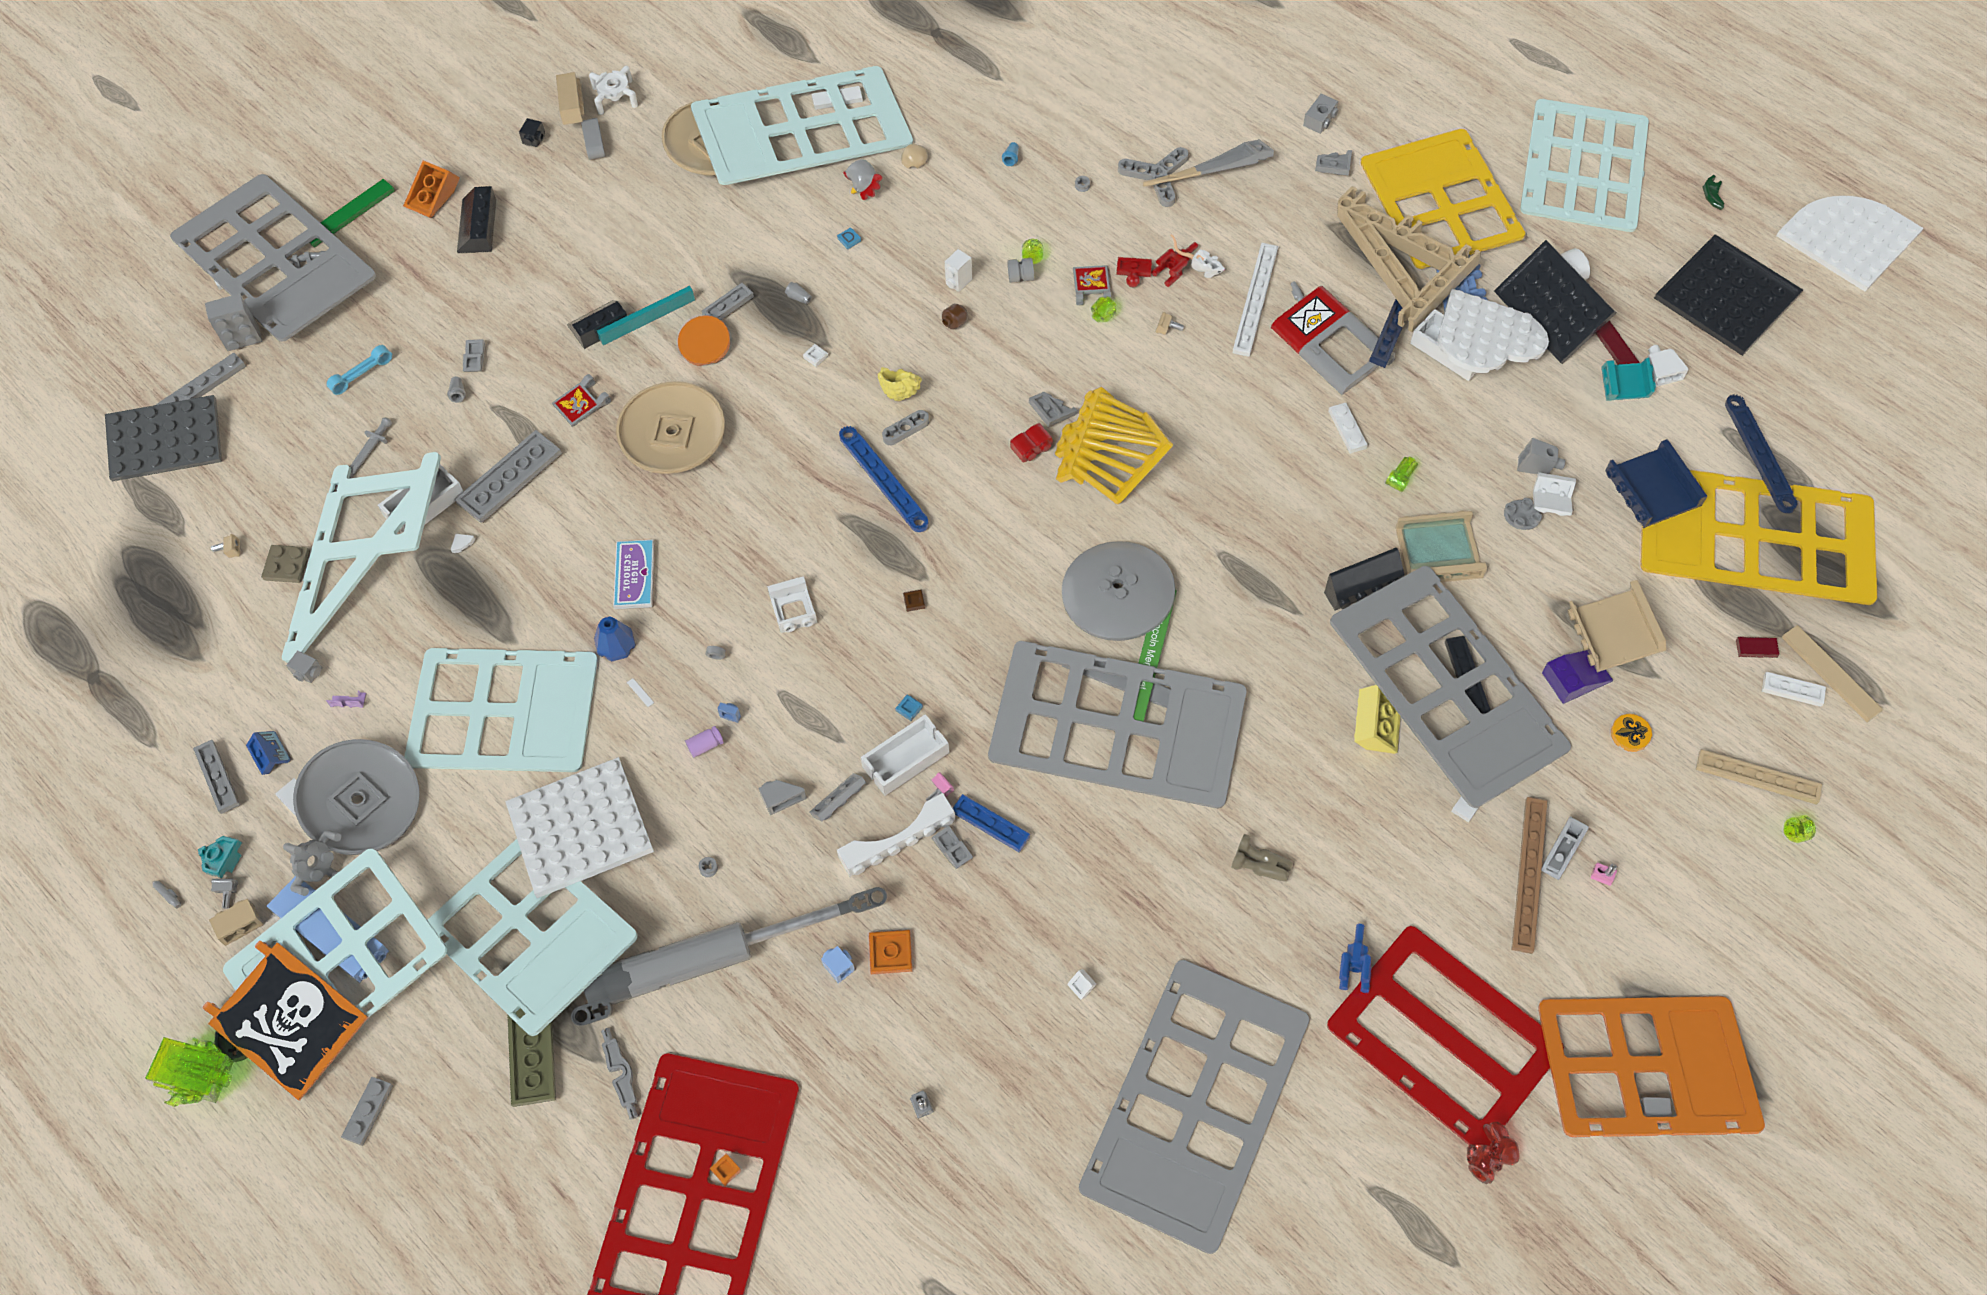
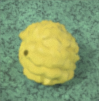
[878,367,922,401]

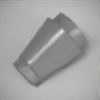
[785,282,812,305]
[447,376,466,403]

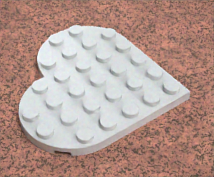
[1437,289,1549,373]

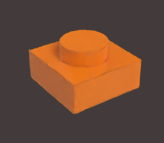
[710,1153,741,1186]

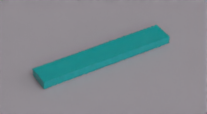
[597,286,695,346]

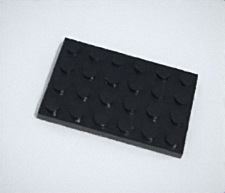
[1494,240,1617,364]

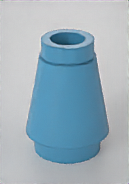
[1002,142,1019,166]

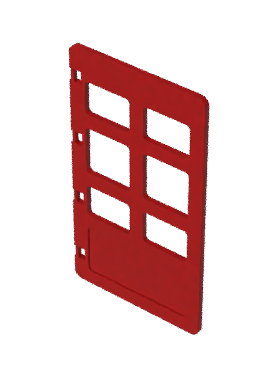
[587,1053,799,1295]

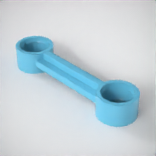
[326,345,392,395]

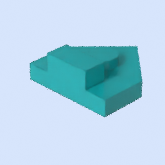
[198,836,242,878]

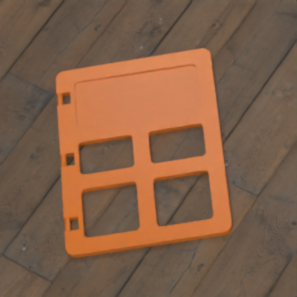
[1538,996,1765,1137]

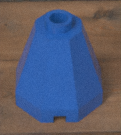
[594,616,636,662]

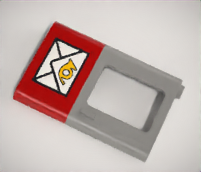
[1271,286,1395,395]

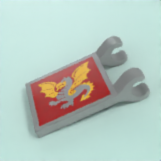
[1073,265,1111,305]
[552,374,611,427]

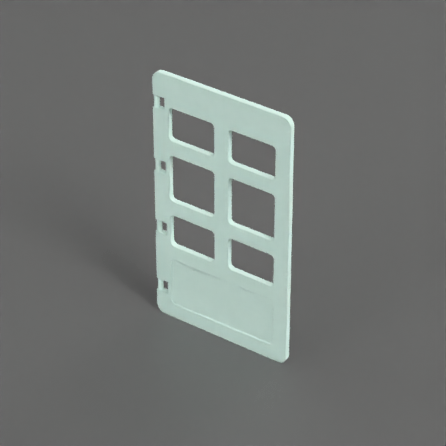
[691,66,913,185]

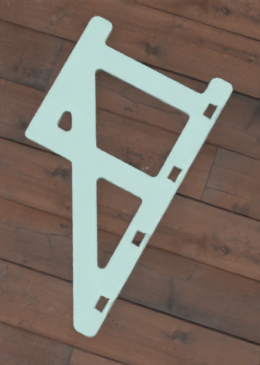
[282,452,441,663]

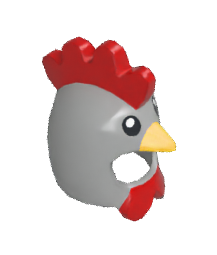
[843,159,883,200]

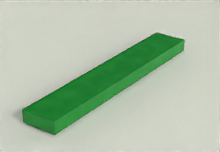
[309,179,395,248]

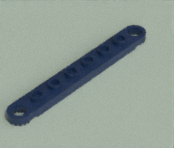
[1725,394,1798,513]

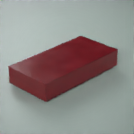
[1736,637,1780,658]

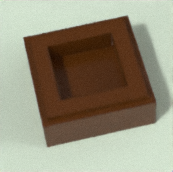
[903,589,925,612]

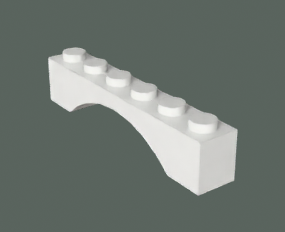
[837,793,955,877]

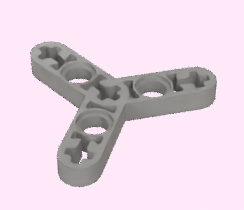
[1118,147,1188,207]

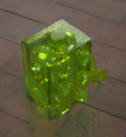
[145,1037,234,1107]

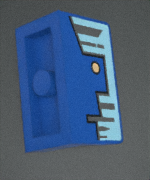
[246,731,290,775]

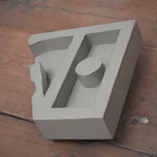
[1315,150,1352,176]
[1029,392,1078,427]

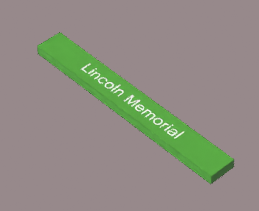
[1133,590,1177,722]

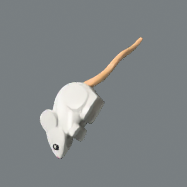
[1170,234,1225,278]

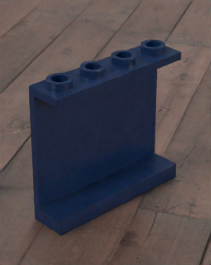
[1605,439,1707,528]

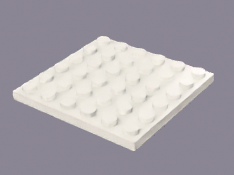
[505,757,654,898]

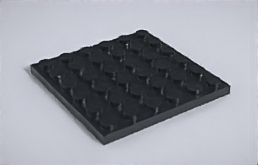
[1654,234,1803,356]

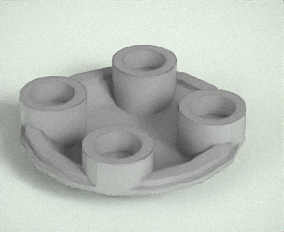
[1504,498,1542,530]

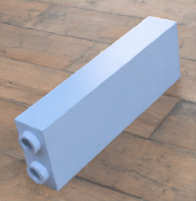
[267,876,389,983]

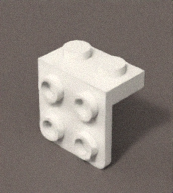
[1533,472,1576,516]

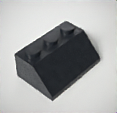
[567,300,627,349]

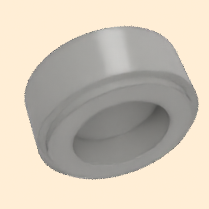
[706,646,726,660]

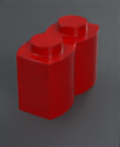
[1010,423,1052,463]

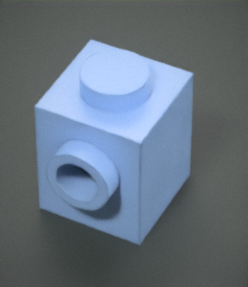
[821,946,855,984]

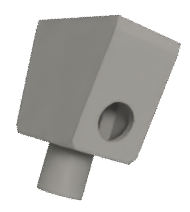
[1517,438,1565,474]

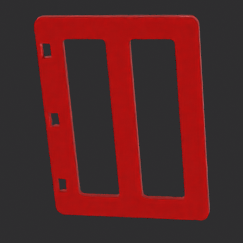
[1327,926,1564,1152]

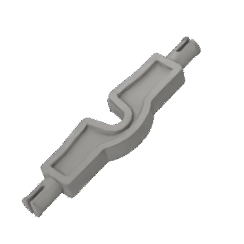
[601,1028,638,1120]

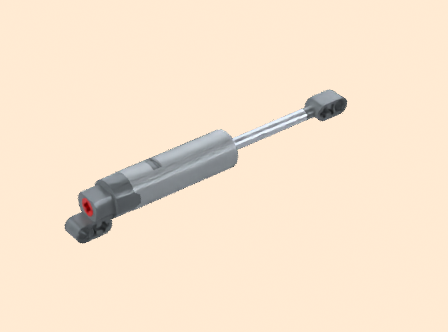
[571,887,887,1026]

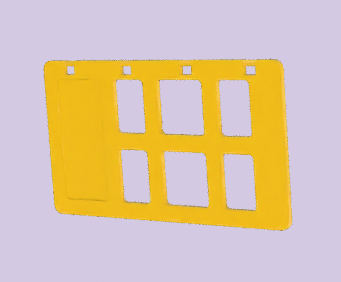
[1640,470,1877,605]

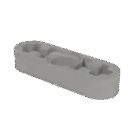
[882,410,929,445]

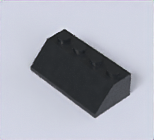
[457,186,496,253]
[1324,547,1405,611]

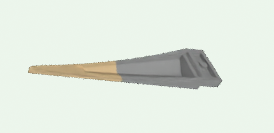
[1143,139,1274,187]

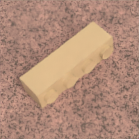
[556,72,585,125]

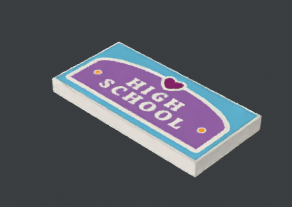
[613,540,655,609]

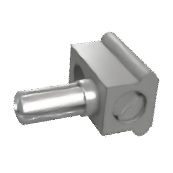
[211,878,238,909]
[910,1091,934,1119]

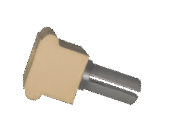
[1155,312,1184,335]
[211,534,240,558]

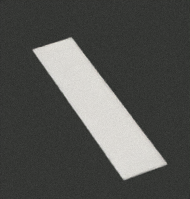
[627,678,654,707]

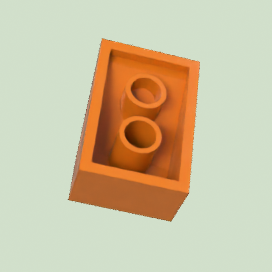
[403,160,460,218]

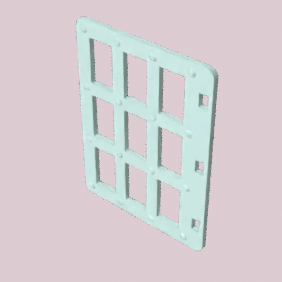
[1520,99,1649,232]

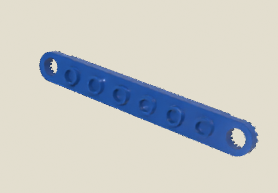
[839,426,929,532]

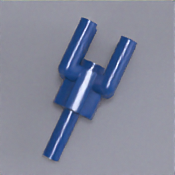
[1339,924,1371,993]

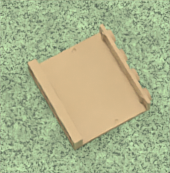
[1567,580,1666,672]

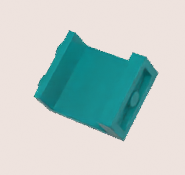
[1601,358,1656,401]

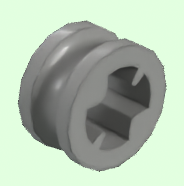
[1075,176,1090,192]
[698,857,718,877]

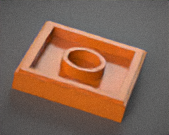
[869,930,912,975]

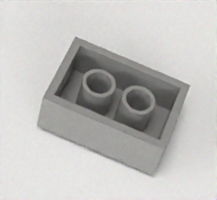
[205,293,262,351]

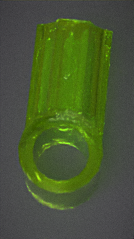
[1385,456,1418,492]

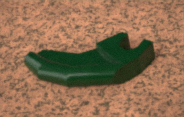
[1702,175,1724,210]

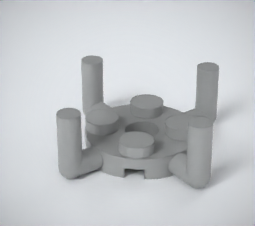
[283,830,342,896]

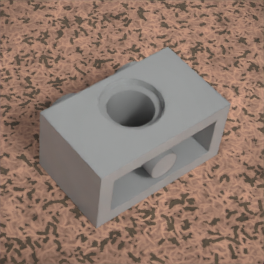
[1303,94,1339,134]

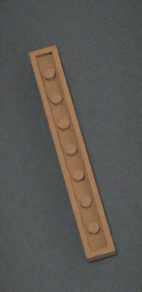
[1511,797,1547,954]

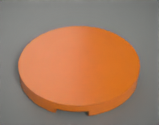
[678,315,730,366]

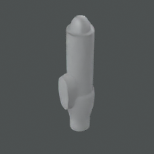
[1291,281,1304,302]
[153,881,181,909]

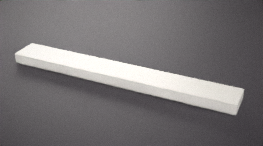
[1232,243,1278,357]

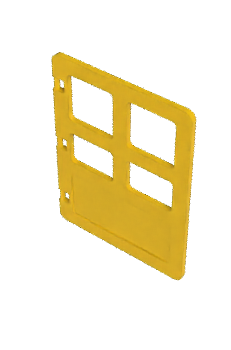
[1361,129,1525,269]

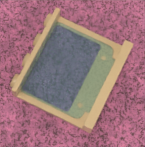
[1395,511,1487,582]

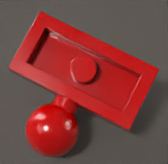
[1116,257,1152,288]

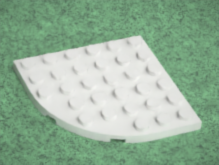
[1776,196,1924,292]

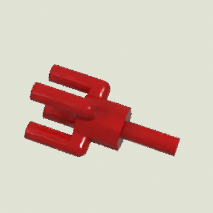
[1151,242,1198,287]

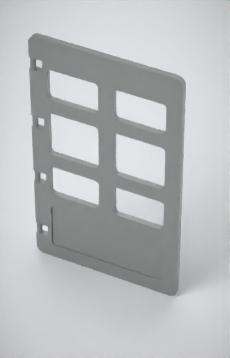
[170,174,376,342]
[1330,566,1571,808]
[988,641,1246,809]
[1079,960,1309,1254]

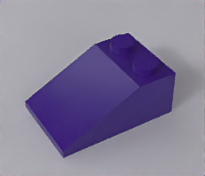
[1542,650,1613,704]

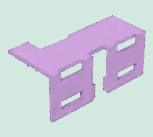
[326,690,366,708]

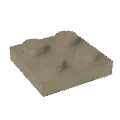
[261,545,309,583]

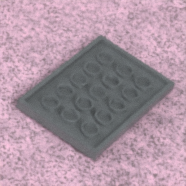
[105,395,222,482]

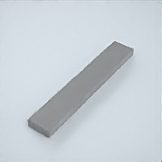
[1062,650,1171,708]

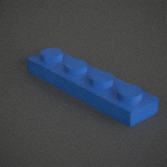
[952,794,1030,853]

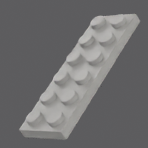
[455,430,562,523]

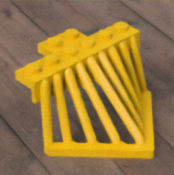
[1055,387,1173,504]

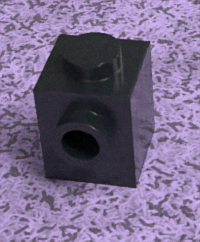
[519,118,545,147]

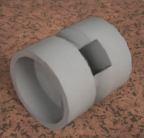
[1007,258,1034,283]

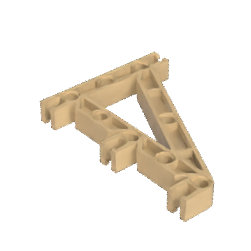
[1337,186,1481,332]

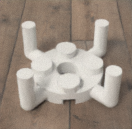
[589,66,638,115]

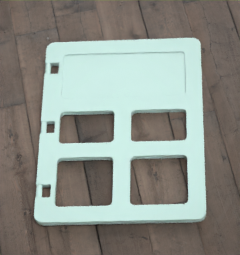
[404,648,598,772]
[428,839,637,1036]
[223,849,447,1020]

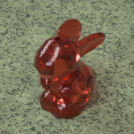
[1467,1122,1520,1185]

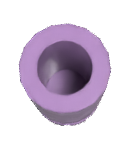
[685,726,724,758]

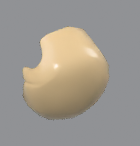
[901,144,928,169]

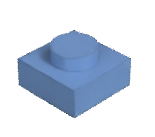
[718,702,741,723]

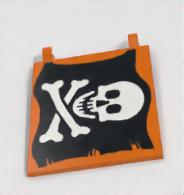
[203,940,369,1101]

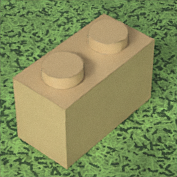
[209,899,264,946]

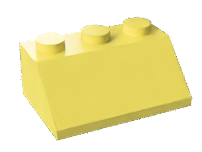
[1354,685,1400,754]

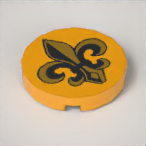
[1611,714,1652,752]

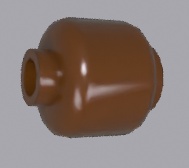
[942,303,967,329]

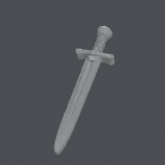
[336,417,392,491]

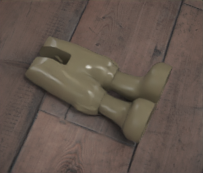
[1231,834,1293,882]

